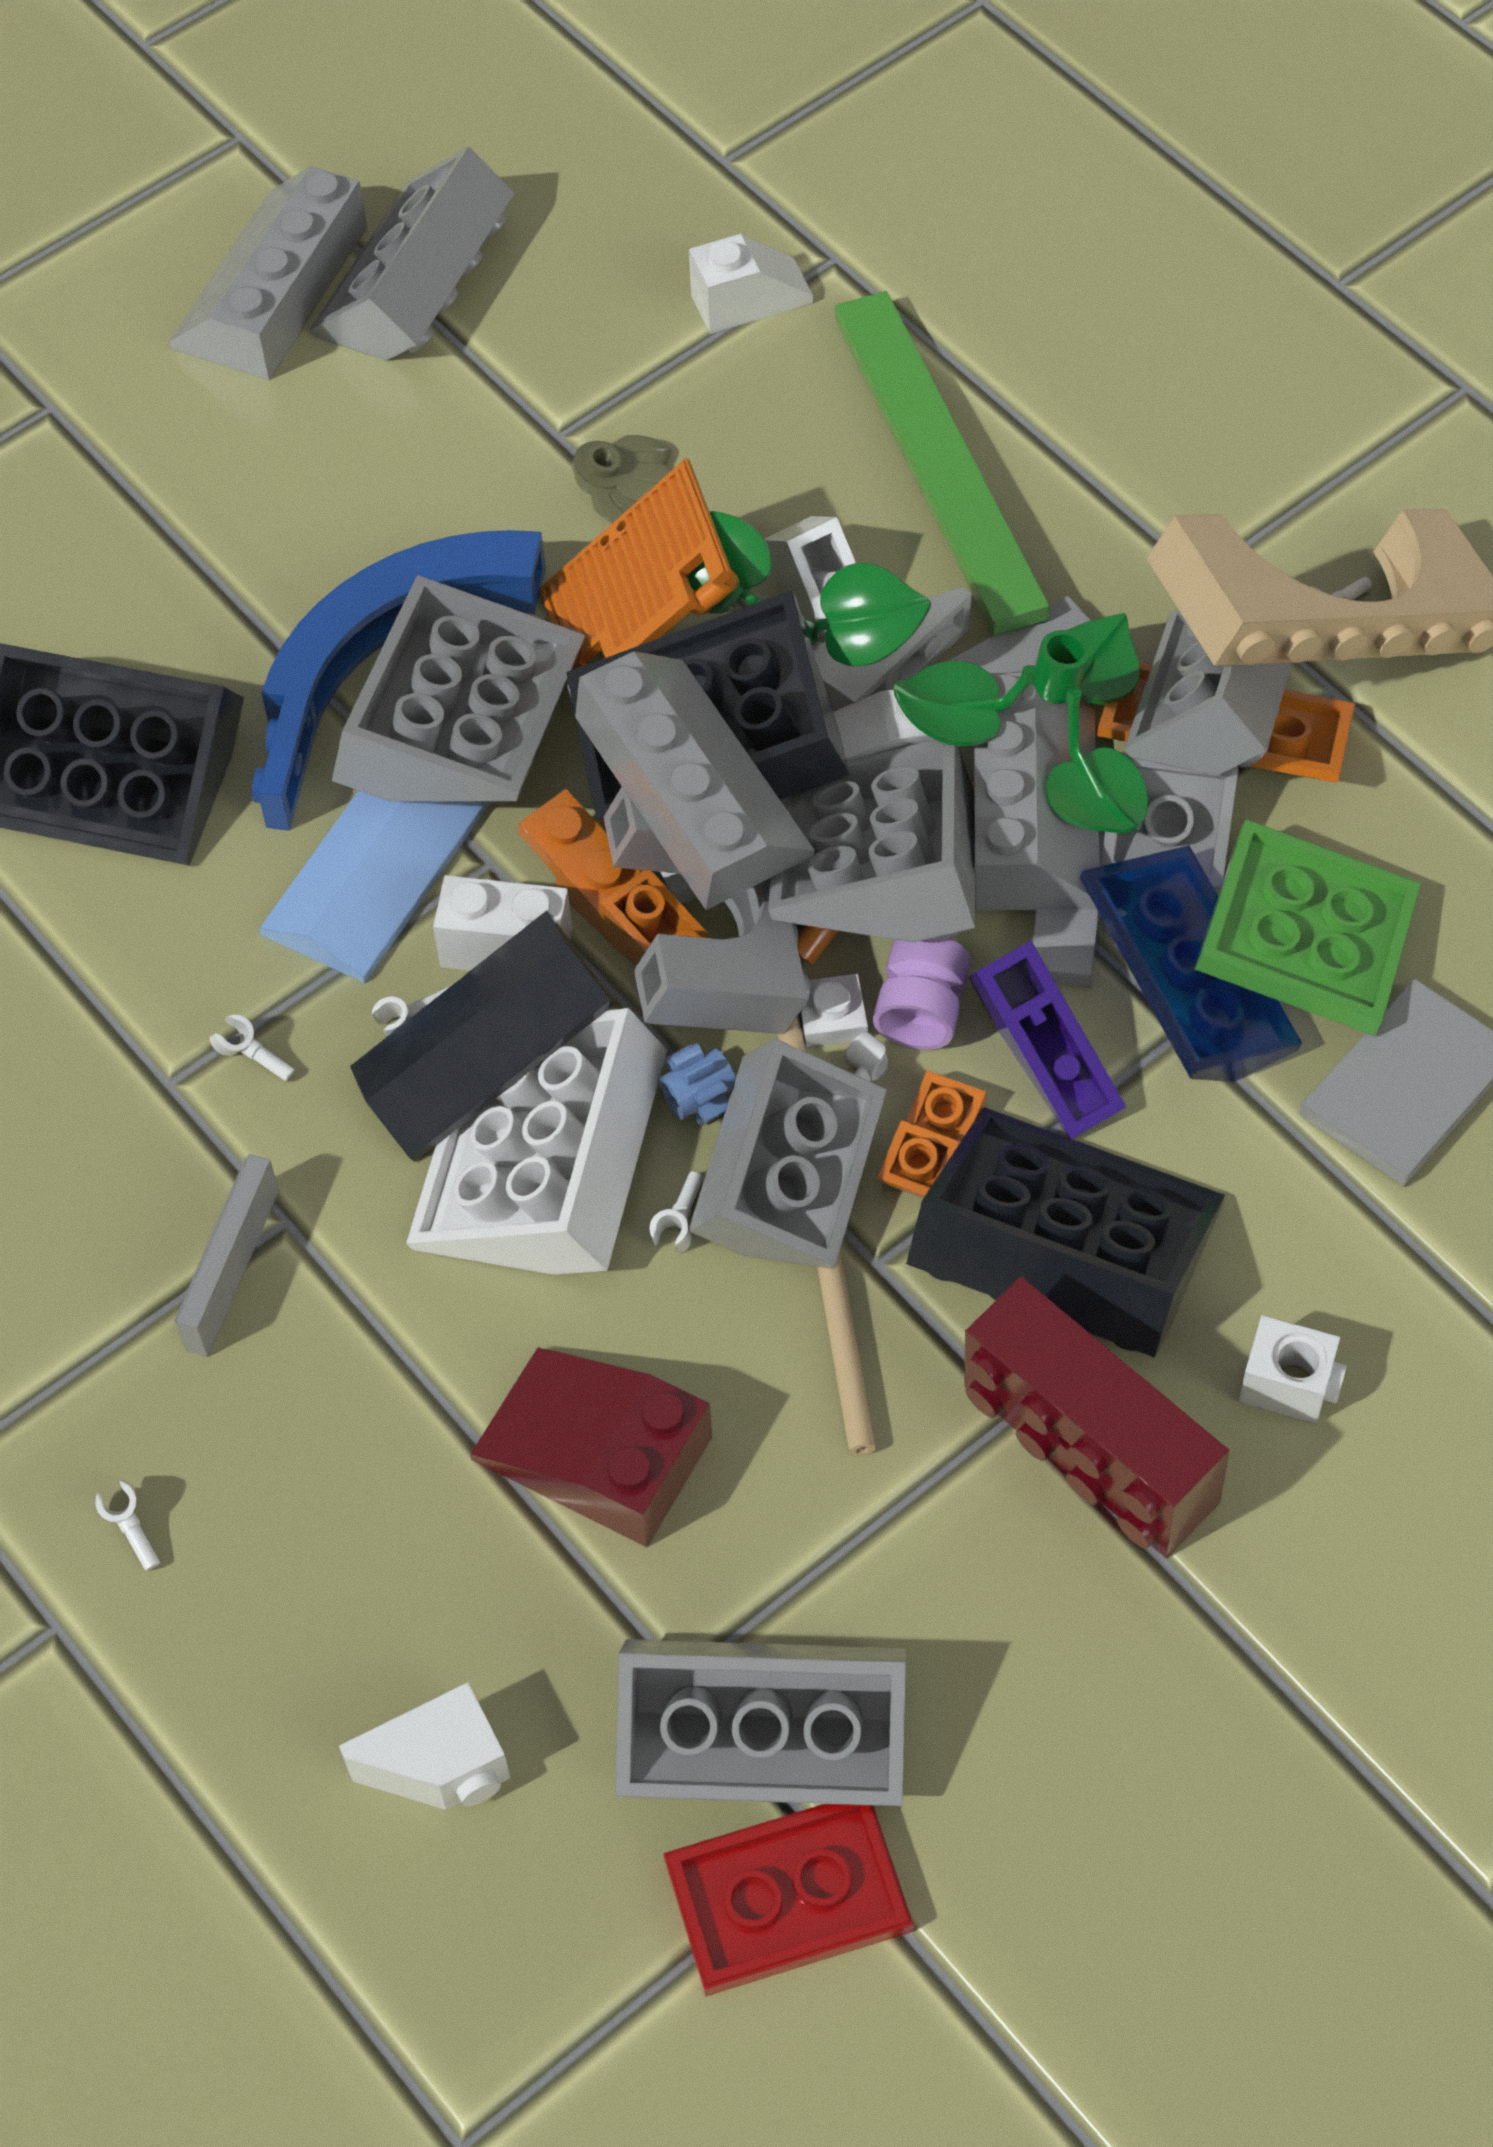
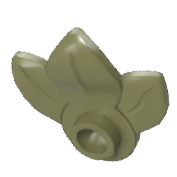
[572,435,671,523]

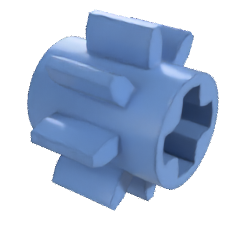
[658,1043,736,1125]

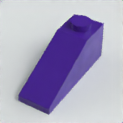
[968,941,1126,1139]

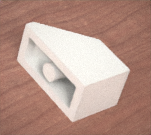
[689,234,813,334]
[765,516,855,640]
[339,1682,510,1810]

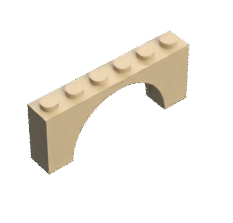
[1147,509,1493,666]

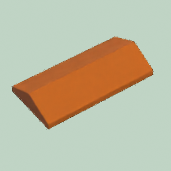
[1097,662,1355,783]

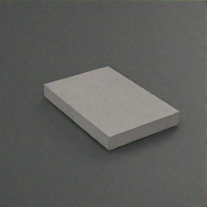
[1299,978,1493,1187]

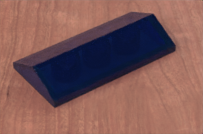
[1080,845,1303,1082]

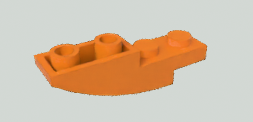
[517,789,713,966]

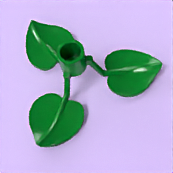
[687,511,931,667]
[893,613,1148,833]

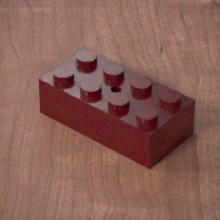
[964,1276,1230,1559]

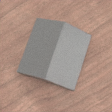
[1102,752,1239,889]

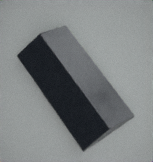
[350,910,615,1162]

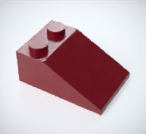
[470,1347,712,1547]

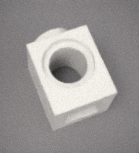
[1238,1315,1347,1424]

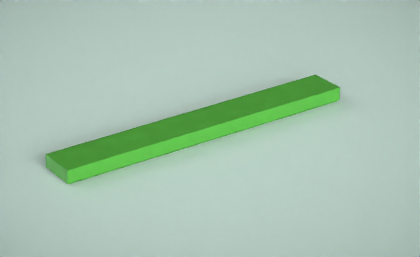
[835,291,1050,636]

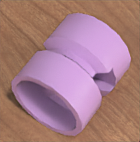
[873,938,971,1050]

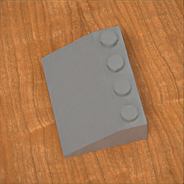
[332,575,585,801]
[768,739,975,942]

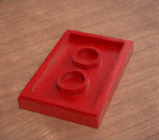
[663,1804,914,1997]

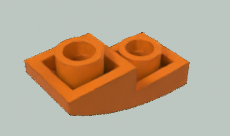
[877,1070,988,1198]

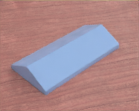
[259,790,491,983]

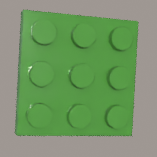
[1195,819,1421,1036]

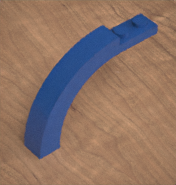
[252,530,546,831]

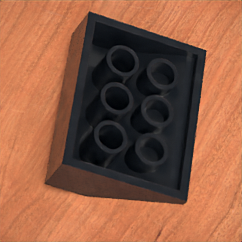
[566,590,850,833]
[0,643,244,866]
[906,1107,1225,1358]

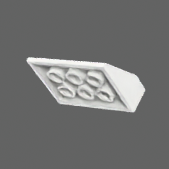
[406,1008,667,1275]

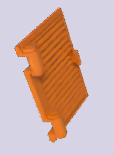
[539,458,739,670]

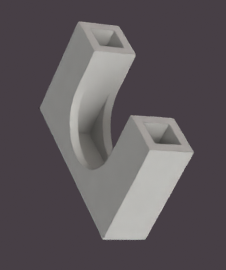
[604,787,810,1034]

